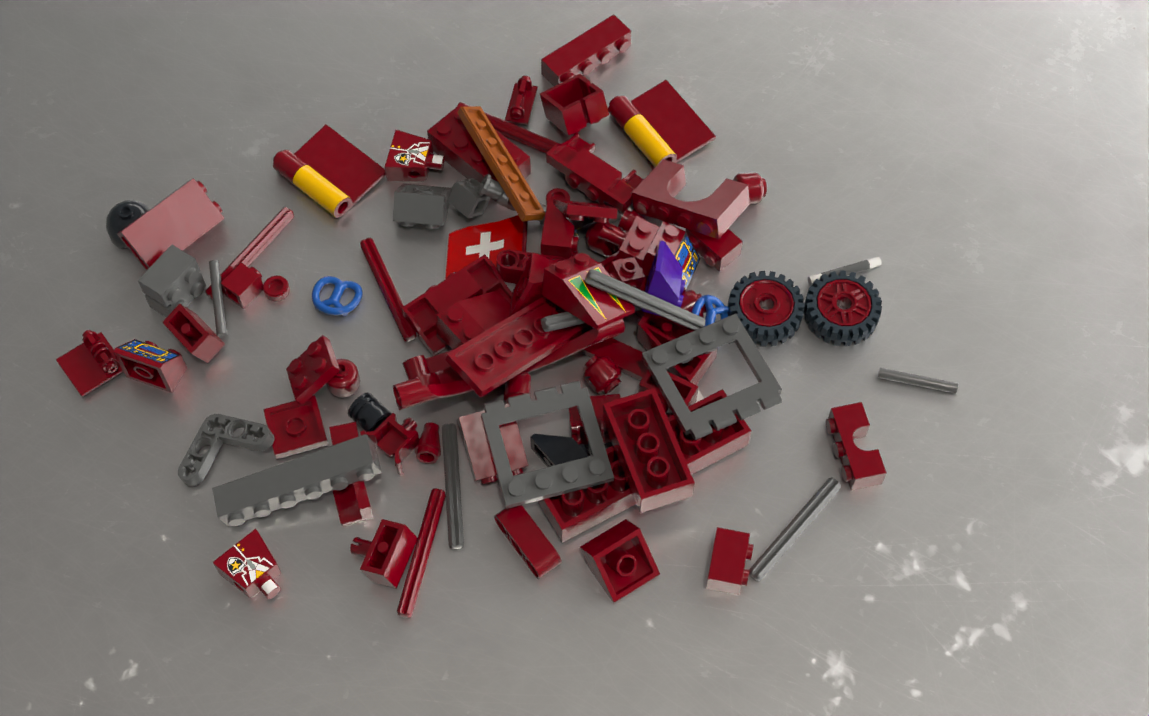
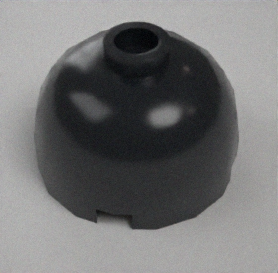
[106,200,150,250]

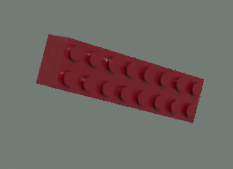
[537,389,751,543]

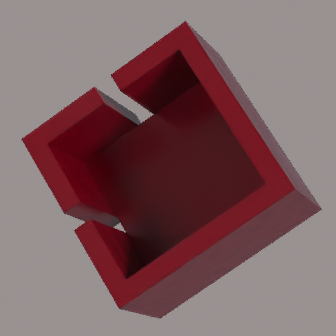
[540,74,609,136]

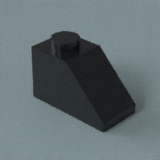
[530,434,590,467]

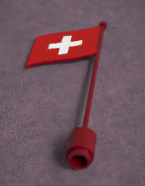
[445,215,531,404]

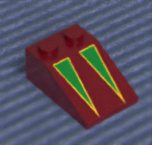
[542,253,635,330]

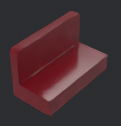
[332,481,374,526]

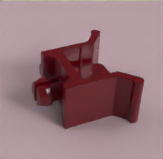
[360,413,419,475]

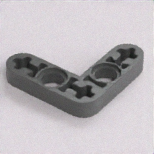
[178,414,274,486]

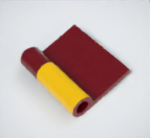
[608,80,716,167]
[273,124,386,218]

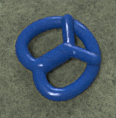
[312,276,363,316]
[692,295,729,327]

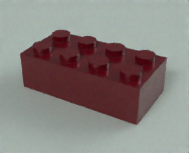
[427,103,531,202]
[603,388,695,513]

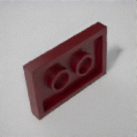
[553,199,618,223]

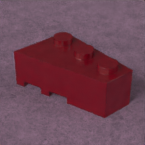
[637,312,718,385]

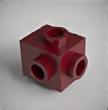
[608,257,645,290]

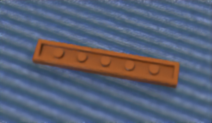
[457,106,546,221]

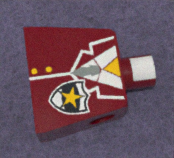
[385,130,445,182]
[213,529,281,599]

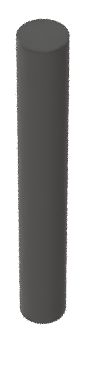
[209,260,227,336]
[878,368,958,394]

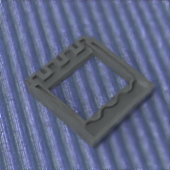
[642,314,782,440]
[481,380,614,509]

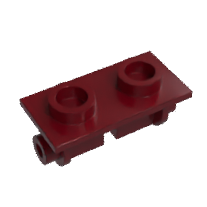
[505,75,538,125]

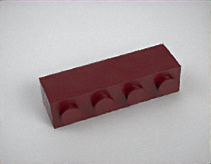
[541,14,632,86]

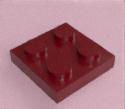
[286,335,340,405]
[263,395,329,460]

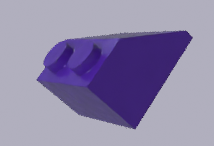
[641,240,686,316]

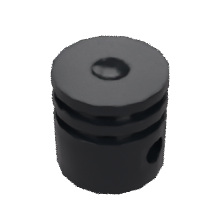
[348,392,392,432]

